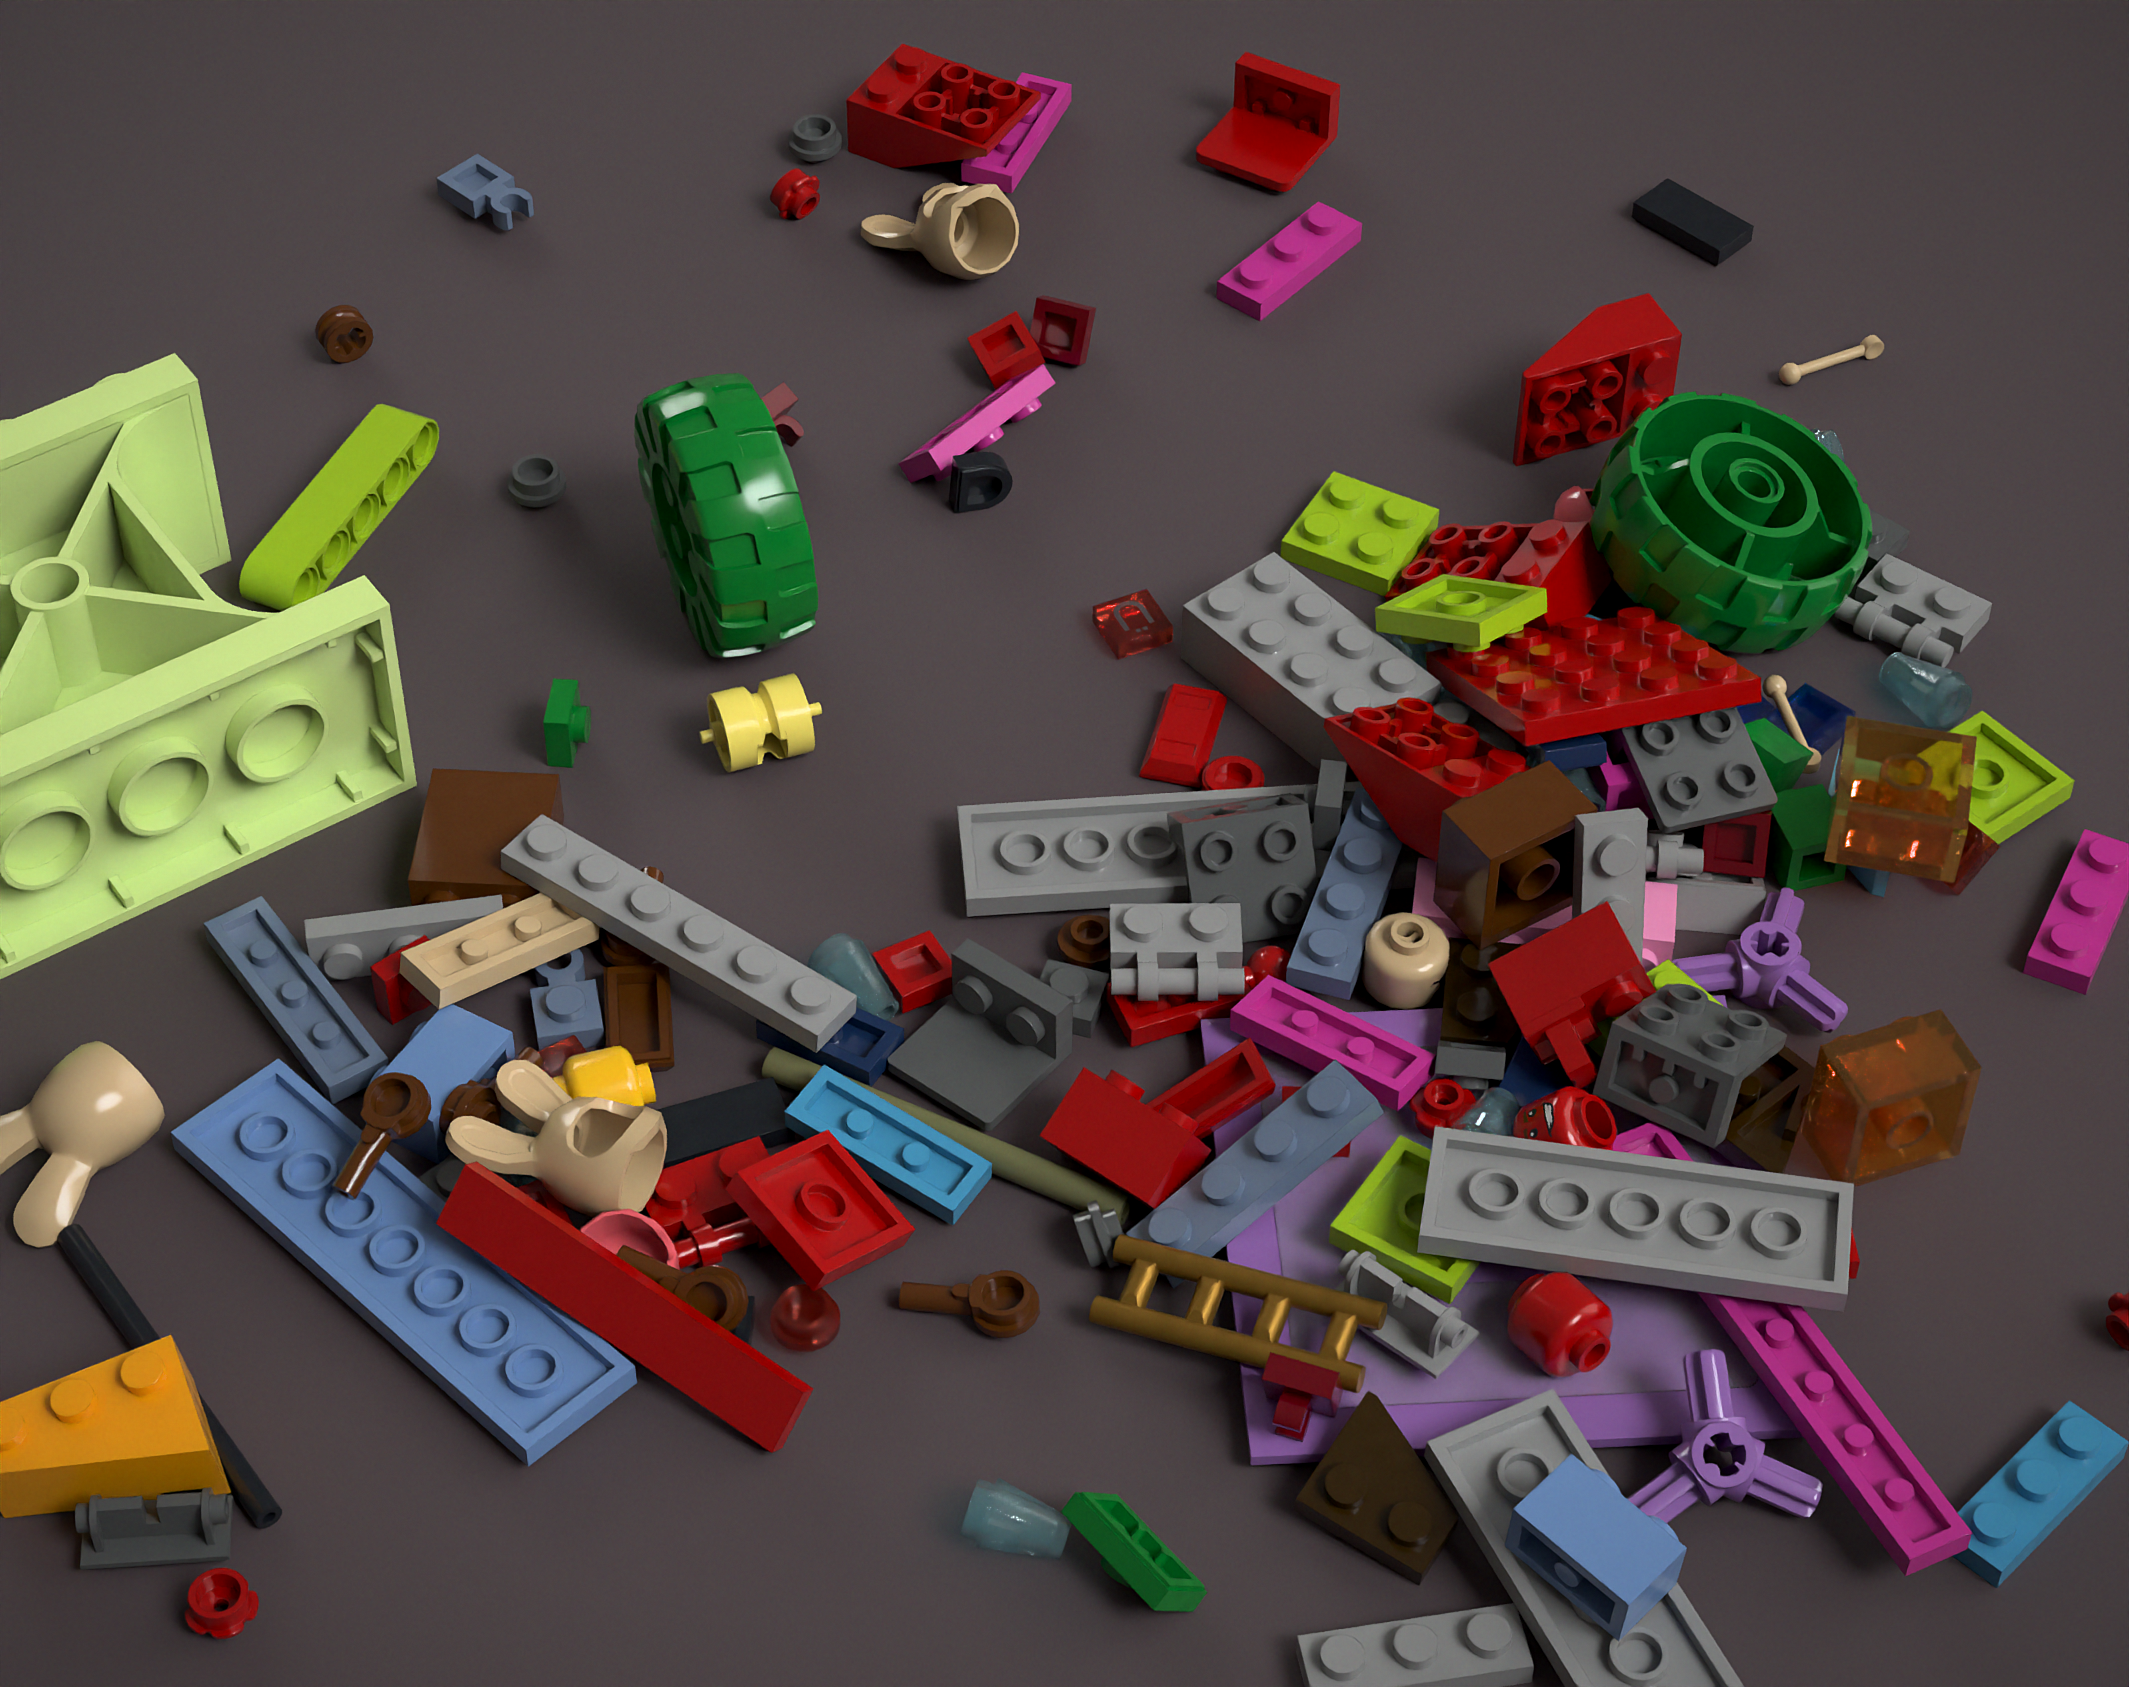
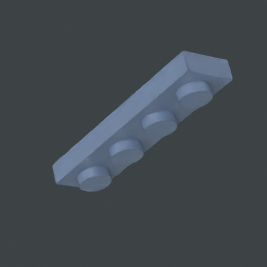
[1286,787,1407,1000]
[204,896,389,1105]
[1126,1059,1384,1289]

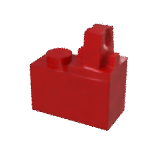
[1488,901,1656,1089]

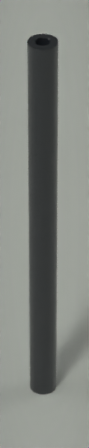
[57,1224,282,1528]

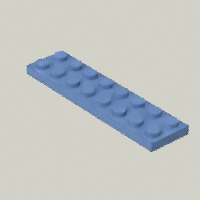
[170,1058,637,1467]

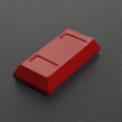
[1139,683,1227,788]
[1145,1037,1276,1140]

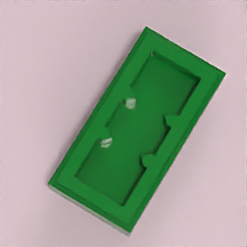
[1061,1492,1207,1612]

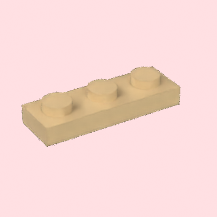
[399,892,600,1009]

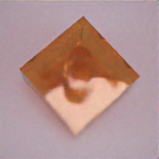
[1824,716,1977,883]
[1802,1009,1982,1187]

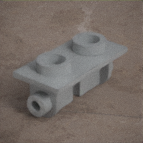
[1335,1250,1479,1379]

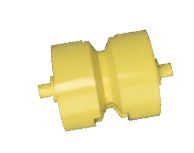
[699,673,822,773]

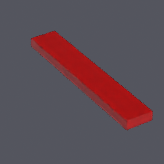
[436,1161,814,1453]

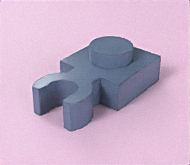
[436,154,534,231]
[530,948,605,1055]

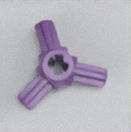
[1672,887,1848,1033]
[1627,1349,1823,1524]

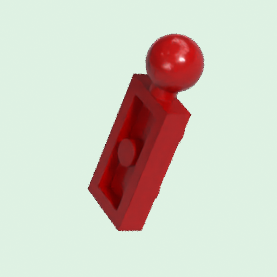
[1107,946,1291,1047]

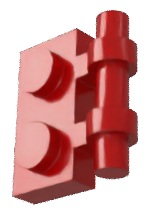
[641,1136,772,1269]

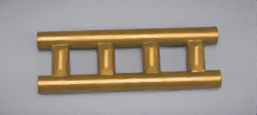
[1089,1234,1388,1394]

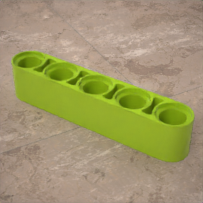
[239,404,439,611]

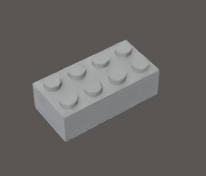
[1181,552,1441,782]

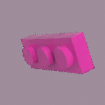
[961,72,1072,194]
[1216,201,1362,321]
[898,364,1055,483]
[2023,829,2129,995]
[1230,975,1436,1112]

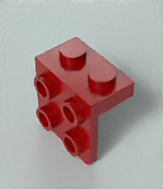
[1196,51,1341,192]

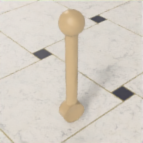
[1779,335,1884,385]
[1762,675,1821,774]

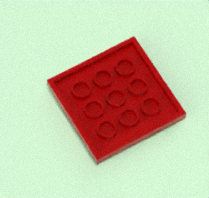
[1426,607,1762,746]

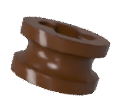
[315,305,374,363]

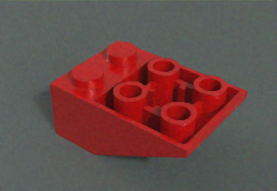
[846,43,1041,168]
[1513,293,1682,467]
[1384,519,1612,639]
[1323,697,1532,863]

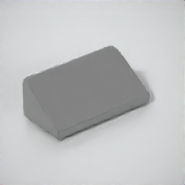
[1645,871,1766,935]

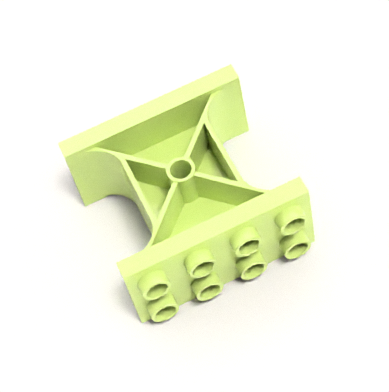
[0,353,417,979]

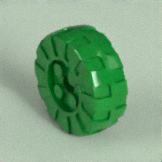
[634,373,818,659]
[1590,391,1872,654]

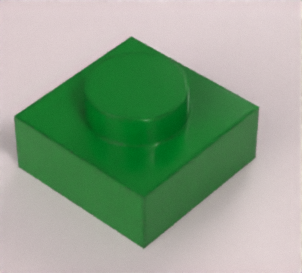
[543,678,591,768]

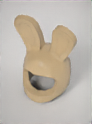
[861,183,1019,280]
[0,1041,165,1248]
[445,1060,667,1217]

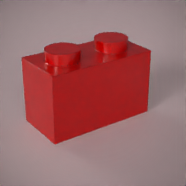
[1039,1067,1211,1210]

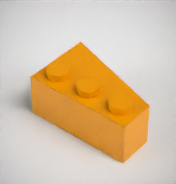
[0,1335,231,1518]

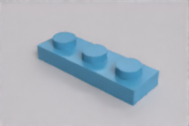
[785,1065,992,1225]
[1953,1400,2129,1588]

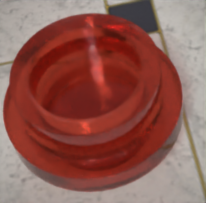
[770,1284,841,1352]

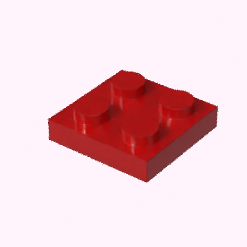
[725,1130,915,1291]

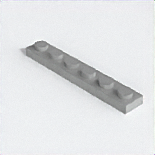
[501,814,857,1053]

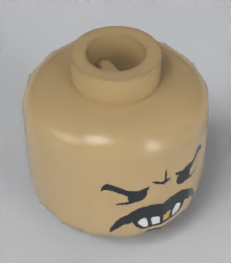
[1361,912,1450,1010]

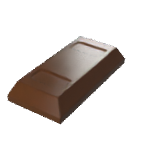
[603,963,675,1072]

